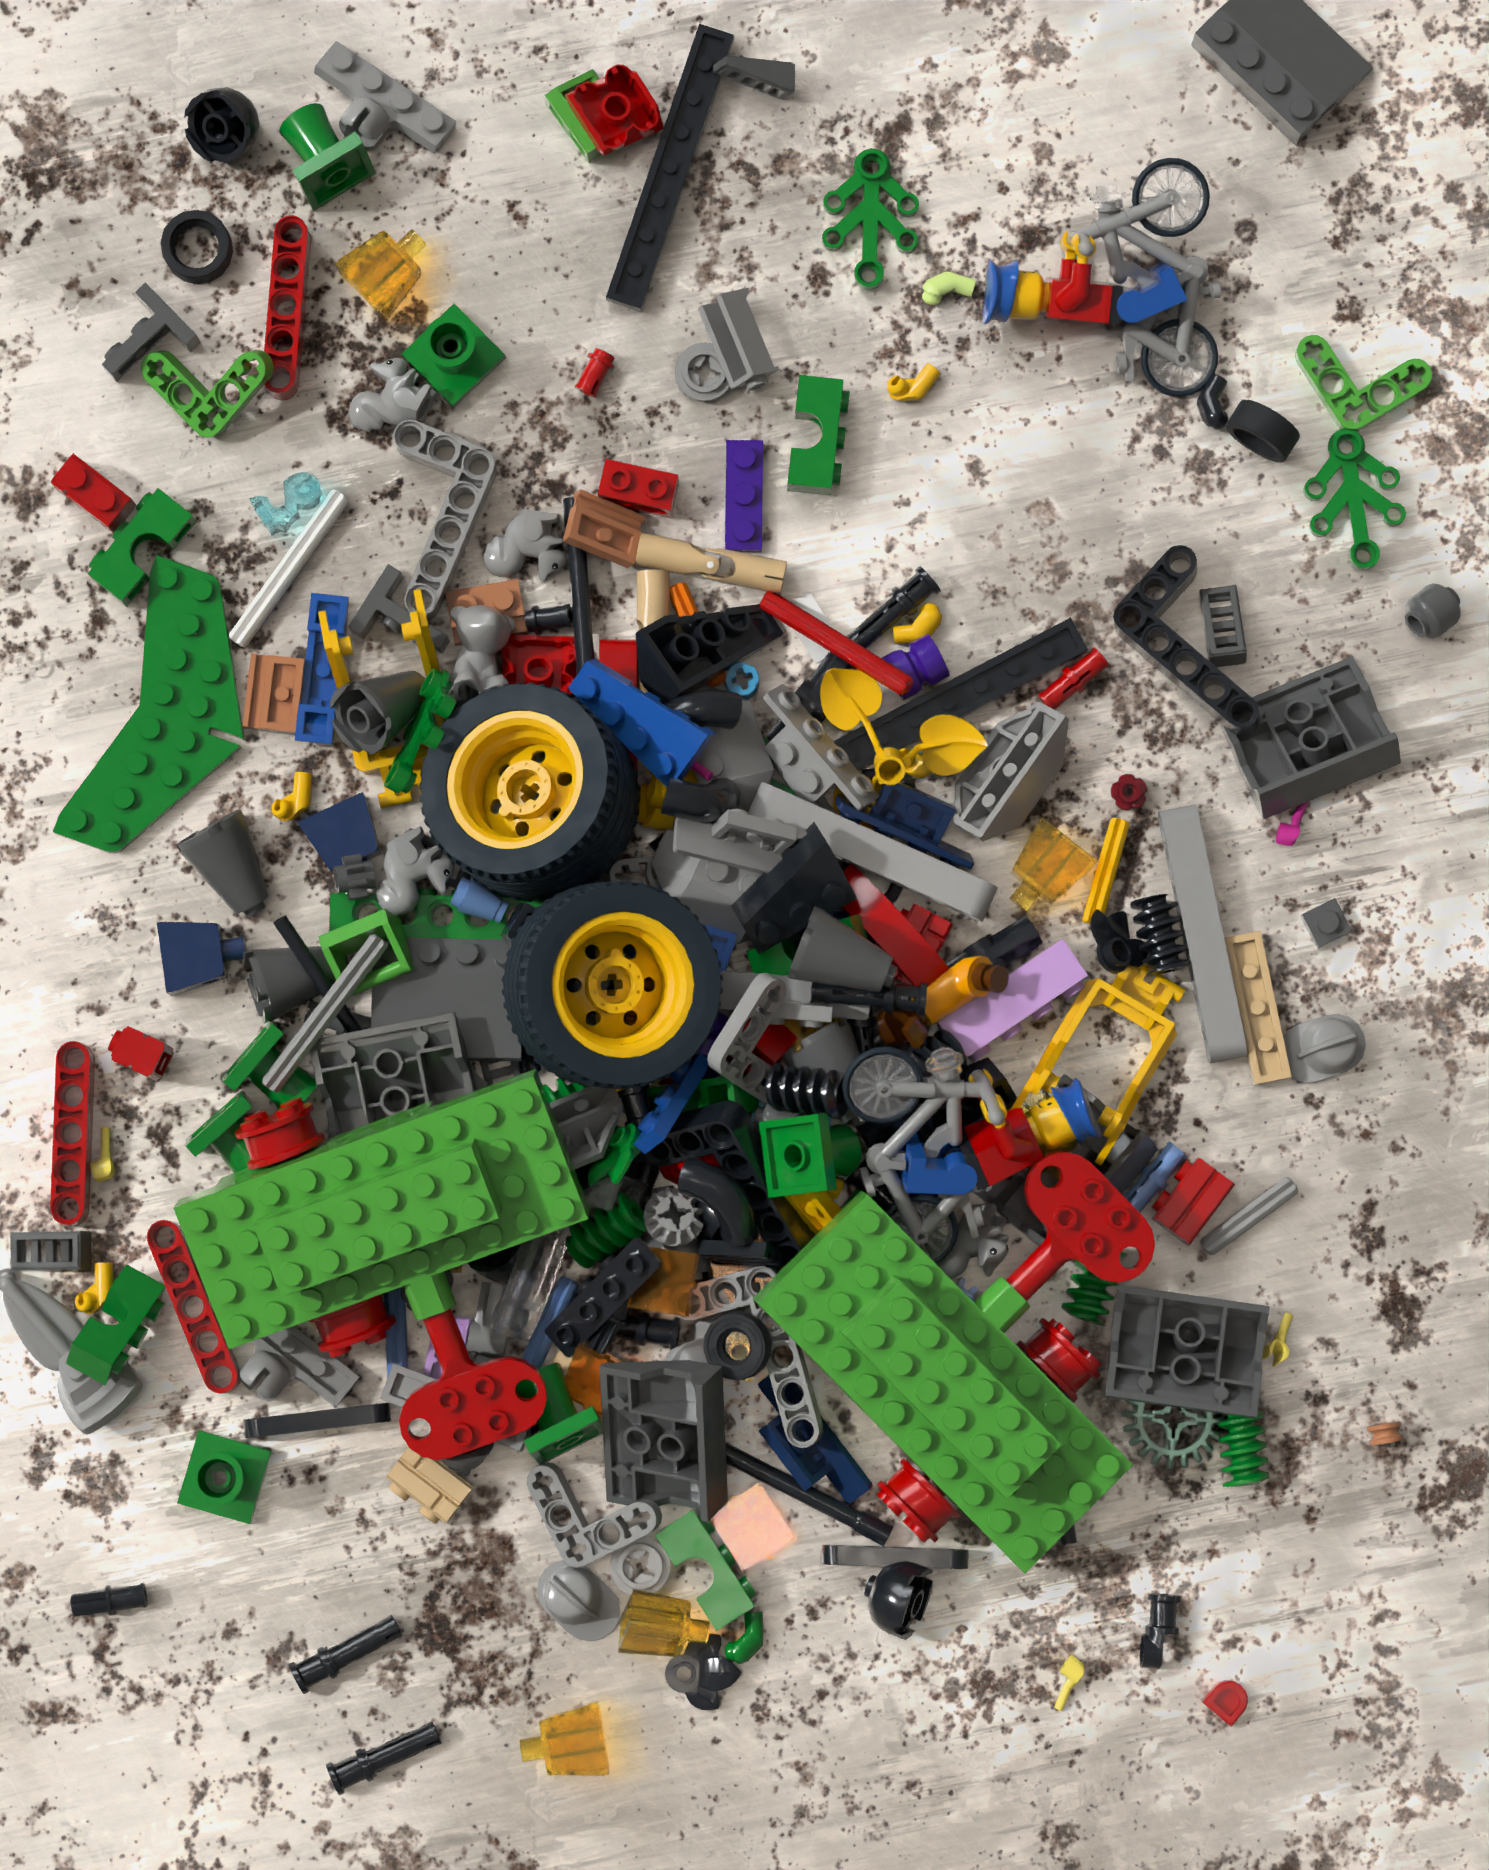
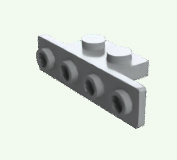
[763,684,879,811]
[673,809,797,874]
[718,970,870,1028]

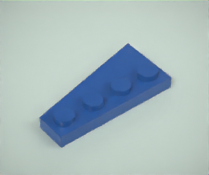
[568,659,716,787]

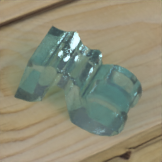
[249,472,322,536]

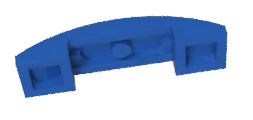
[295,593,349,745]

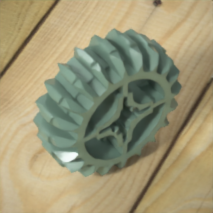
[1122,1400,1224,1469]

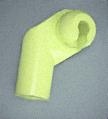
[922,272,976,305]

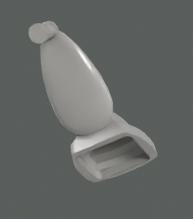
[0,1268,143,1435]

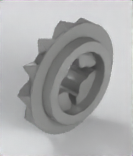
[675,343,730,402]
[644,1186,704,1246]
[610,1536,670,1597]

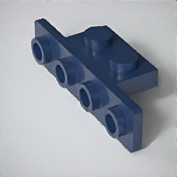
[835,781,974,870]
[758,1366,873,1504]

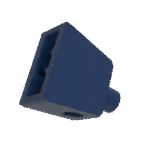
[298,792,381,875]
[157,922,247,996]

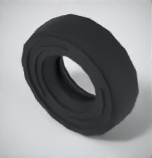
[703,1311,772,1381]

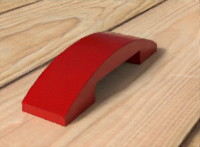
[842,864,950,987]

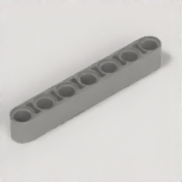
[748,782,998,922]
[1158,804,1247,1064]

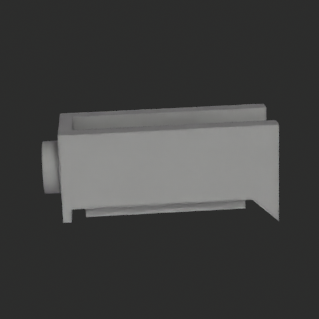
[698,288,780,391]

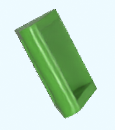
[544,69,601,163]
[318,909,414,996]

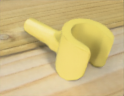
[90,1127,115,1182]
[1262,1312,1293,1367]
[1054,1655,1084,1711]

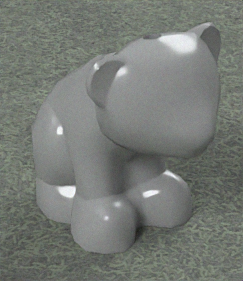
[448,605,515,717]

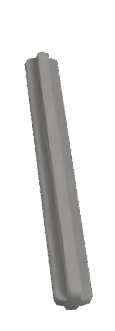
[262,934,387,1093]

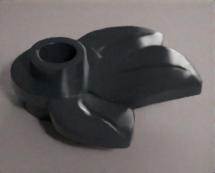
[1090,909,1148,974]
[665,1633,741,1710]

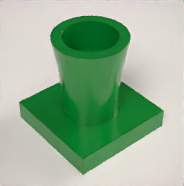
[279,103,376,211]
[401,303,506,409]
[221,1022,317,1109]
[185,1090,252,1173]
[759,1113,861,1198]
[516,1363,603,1464]
[177,1430,272,1524]

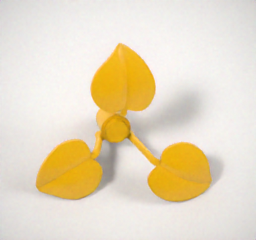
[820,668,987,831]

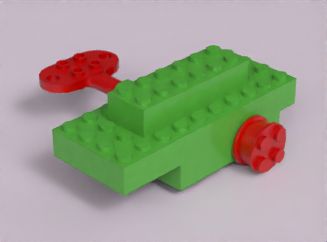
[173,1069,590,1460]
[753,1151,1155,1573]

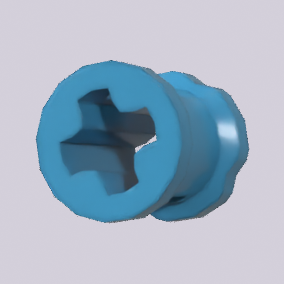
[725,662,759,700]

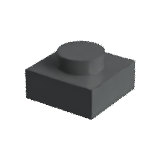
[1301,898,1352,949]

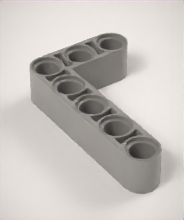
[393,419,497,621]
[672,1266,823,1448]

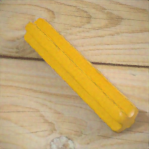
[1082,818,1130,925]

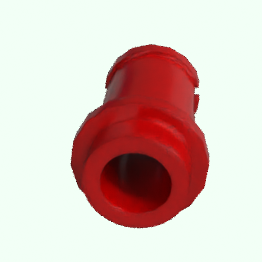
[574,348,615,398]

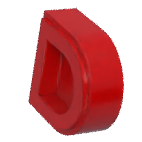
[1201,1680,1248,1727]

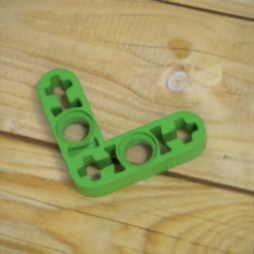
[1295,335,1432,432]
[141,350,273,438]

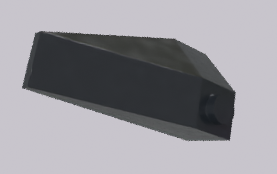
[635,604,784,704]

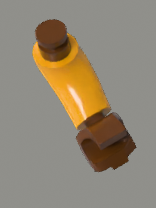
[876,956,1009,1049]

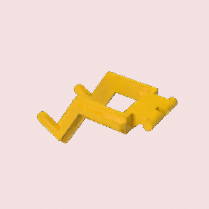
[318,588,448,808]
[1010,965,1186,1166]

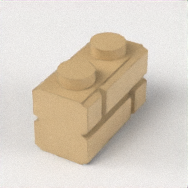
[386,1447,475,1524]

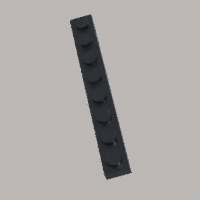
[606,24,734,312]
[833,617,1088,771]

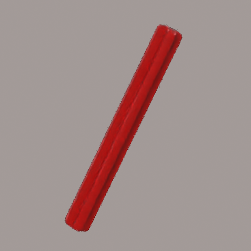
[760,591,914,695]

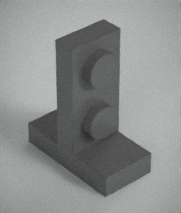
[102,282,201,382]
[348,564,450,654]

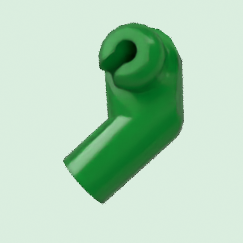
[725,1612,763,1664]

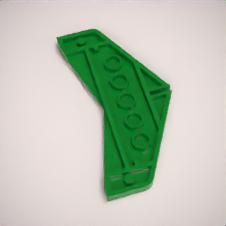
[53,555,245,853]

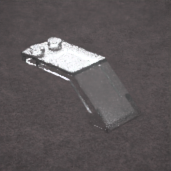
[491,1176,649,1341]

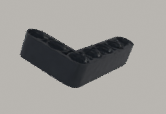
[1113,545,1259,736]
[642,1100,816,1268]

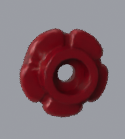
[1110,774,1147,811]

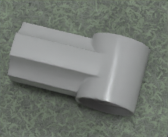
[466,1281,515,1359]

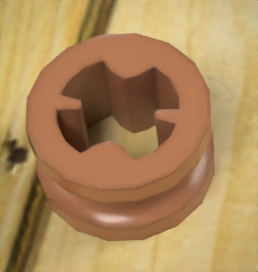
[1367,1421,1404,1446]

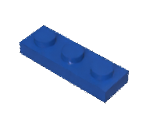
[634,1053,709,1154]

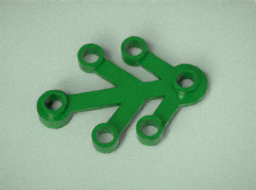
[822,148,919,290]
[1303,428,1406,571]
[384,668,456,794]

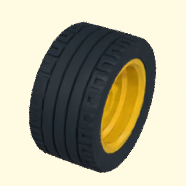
[419,683,641,902]
[501,881,723,1089]

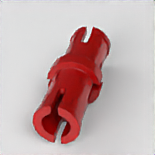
[1037,647,1110,710]

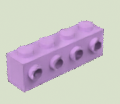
[937,938,1088,1062]

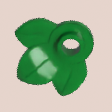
[588,1124,641,1188]

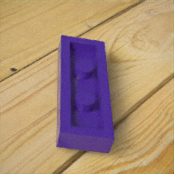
[725,440,763,552]

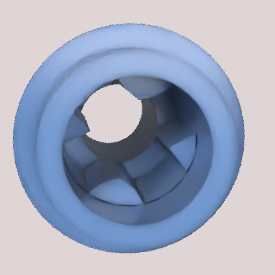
[450,877,509,923]

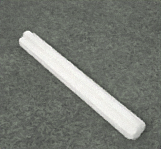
[229,489,348,647]

